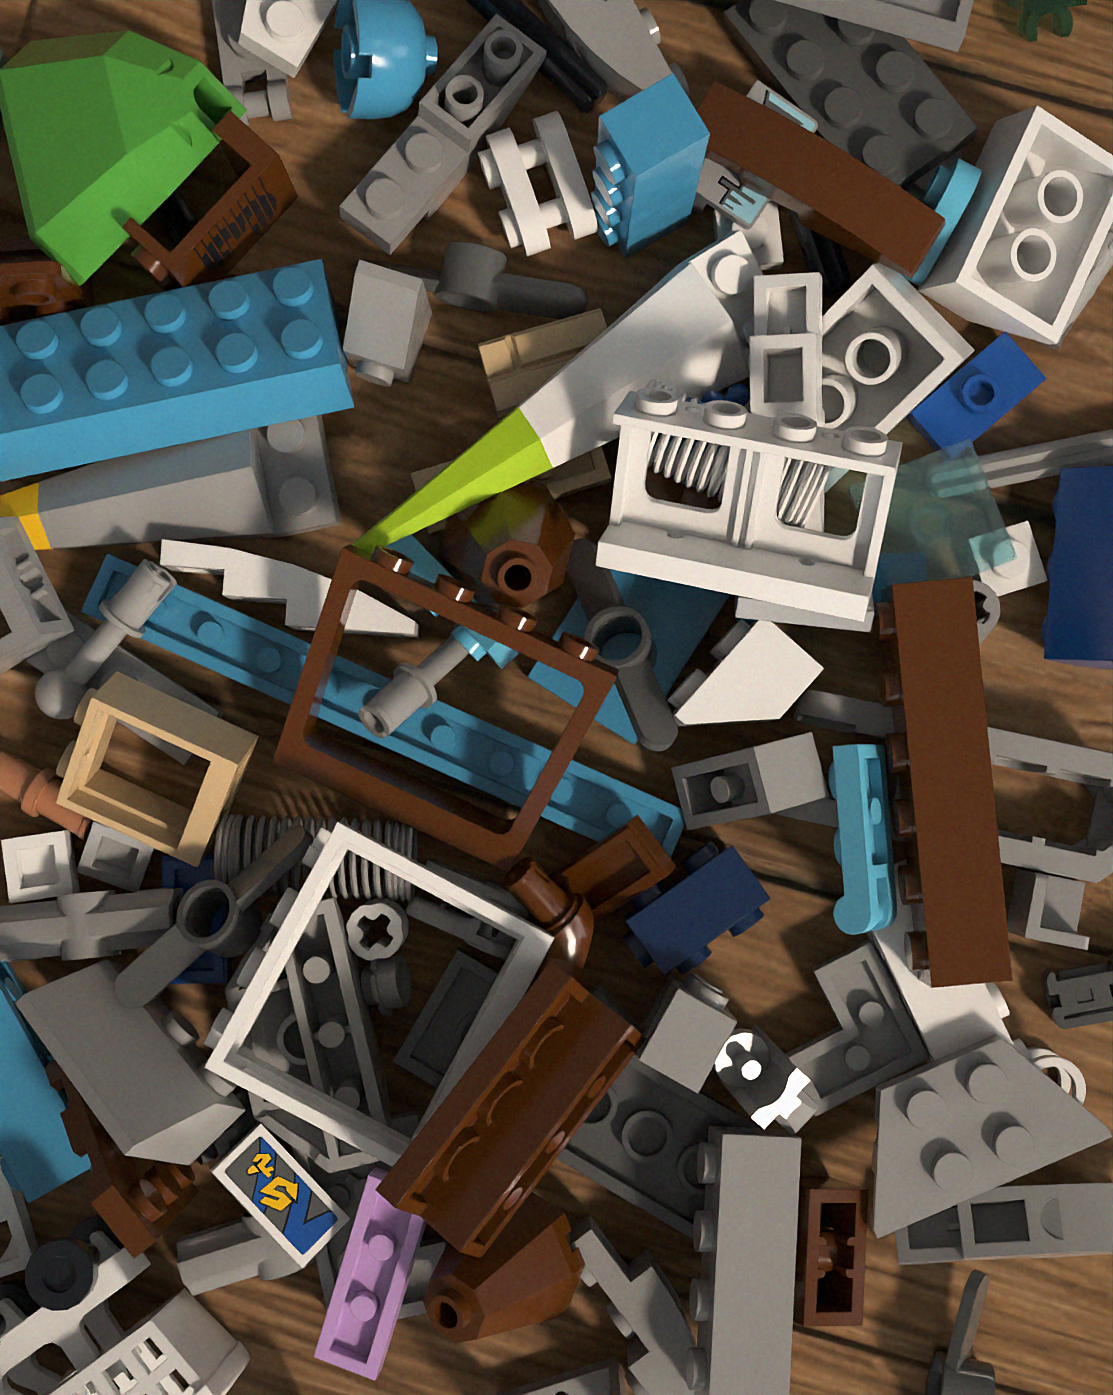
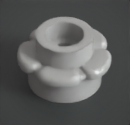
[361,955,413,1016]

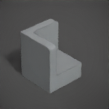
[1007,869,1090,950]

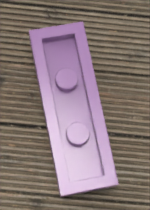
[314,1166,426,1381]

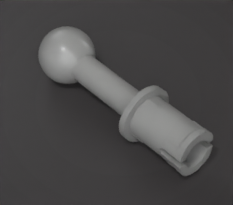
[35,559,177,719]
[358,603,497,738]

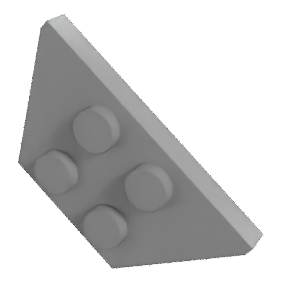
[869,1034,1112,1239]

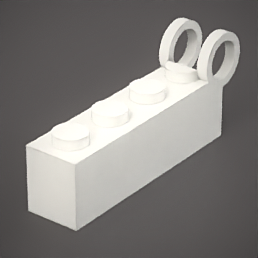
[866,859,1086,1105]

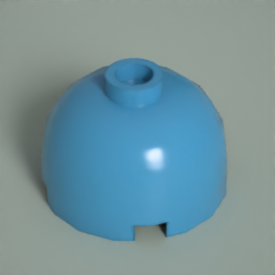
[333,0,437,119]

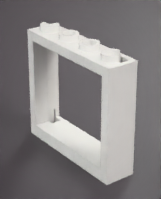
[203,821,554,1167]

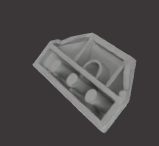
[225,897,392,1173]

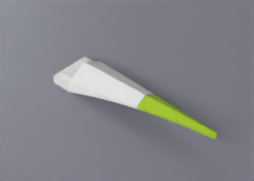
[351,230,763,553]

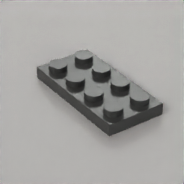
[724,0,978,189]

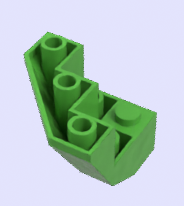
[0,30,247,286]

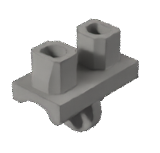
[713,1025,819,1135]

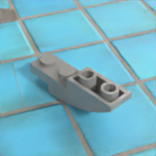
[534,0,690,102]
[339,14,547,255]
[895,1183,1113,1265]
[570,1213,697,1395]

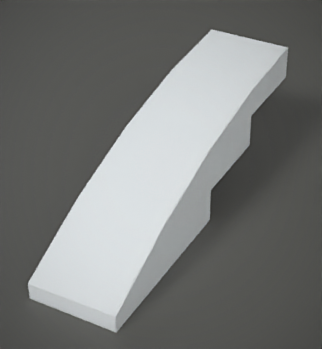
[160,539,420,639]

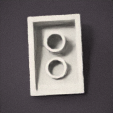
[744,263,975,493]

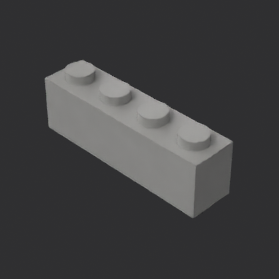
[686,1126,801,1395]

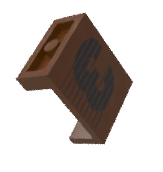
[122,111,298,291]

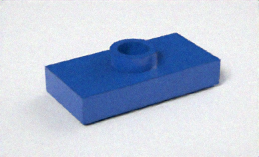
[906,332,1047,463]

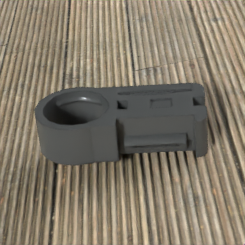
[1042,956,1113,1029]

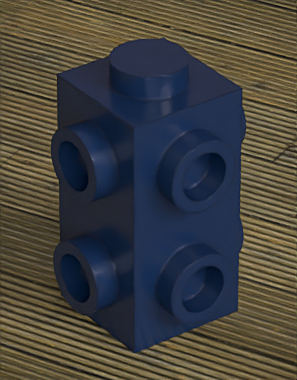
[622,841,771,975]

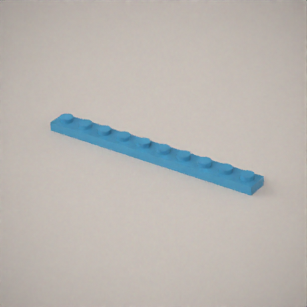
[81,554,686,858]

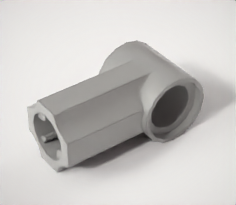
[176,1211,316,1296]

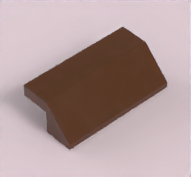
[375,961,646,1258]

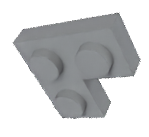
[785,940,930,1117]

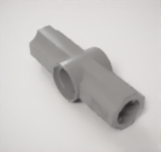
[0,887,184,962]

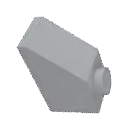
[343,259,432,386]

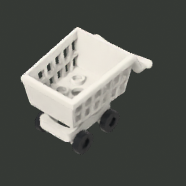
[0,1215,250,1395]

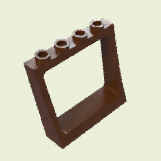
[273,544,619,872]

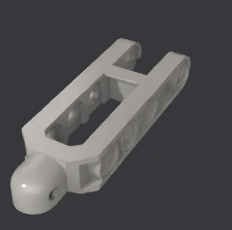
[774,689,1113,883]

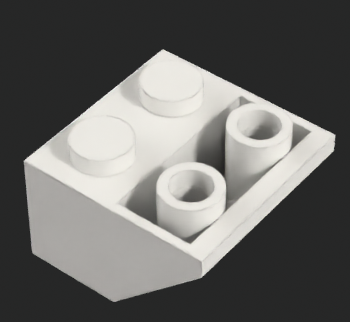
[668,619,824,727]

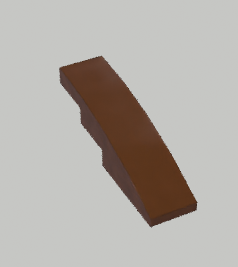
[696,81,946,279]

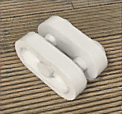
[477,111,598,257]

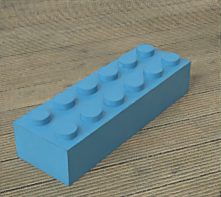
[0,259,354,482]

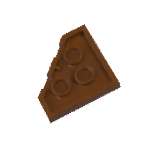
[44,1060,199,1258]

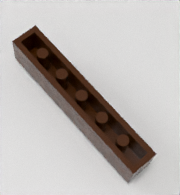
[873,577,1013,988]

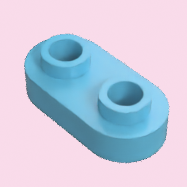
[901,158,982,286]

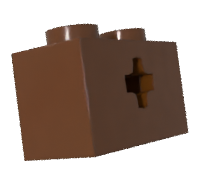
[793,1176,868,1327]

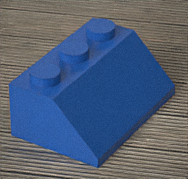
[1041,466,1113,670]

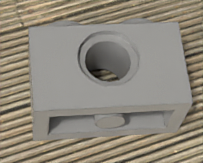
[671,732,829,830]

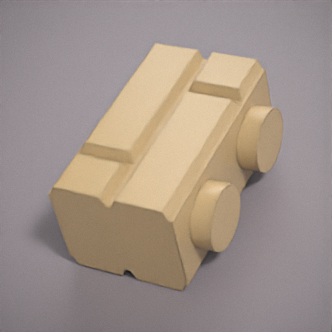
[478,308,607,421]

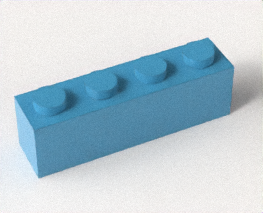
[591,73,710,259]
[0,961,91,1203]

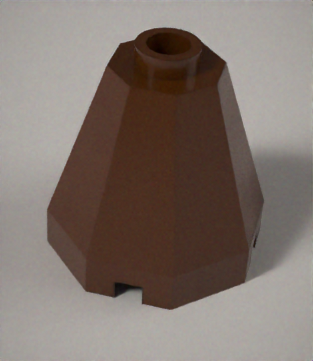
[438,480,576,609]
[423,1191,585,1343]

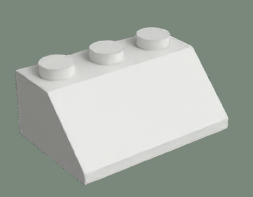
[917,105,1113,345]

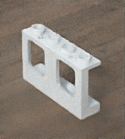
[596,388,903,622]

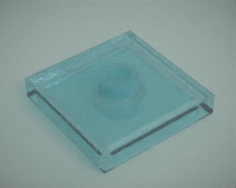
[847,438,1018,587]

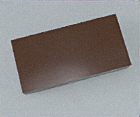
[548,814,676,923]

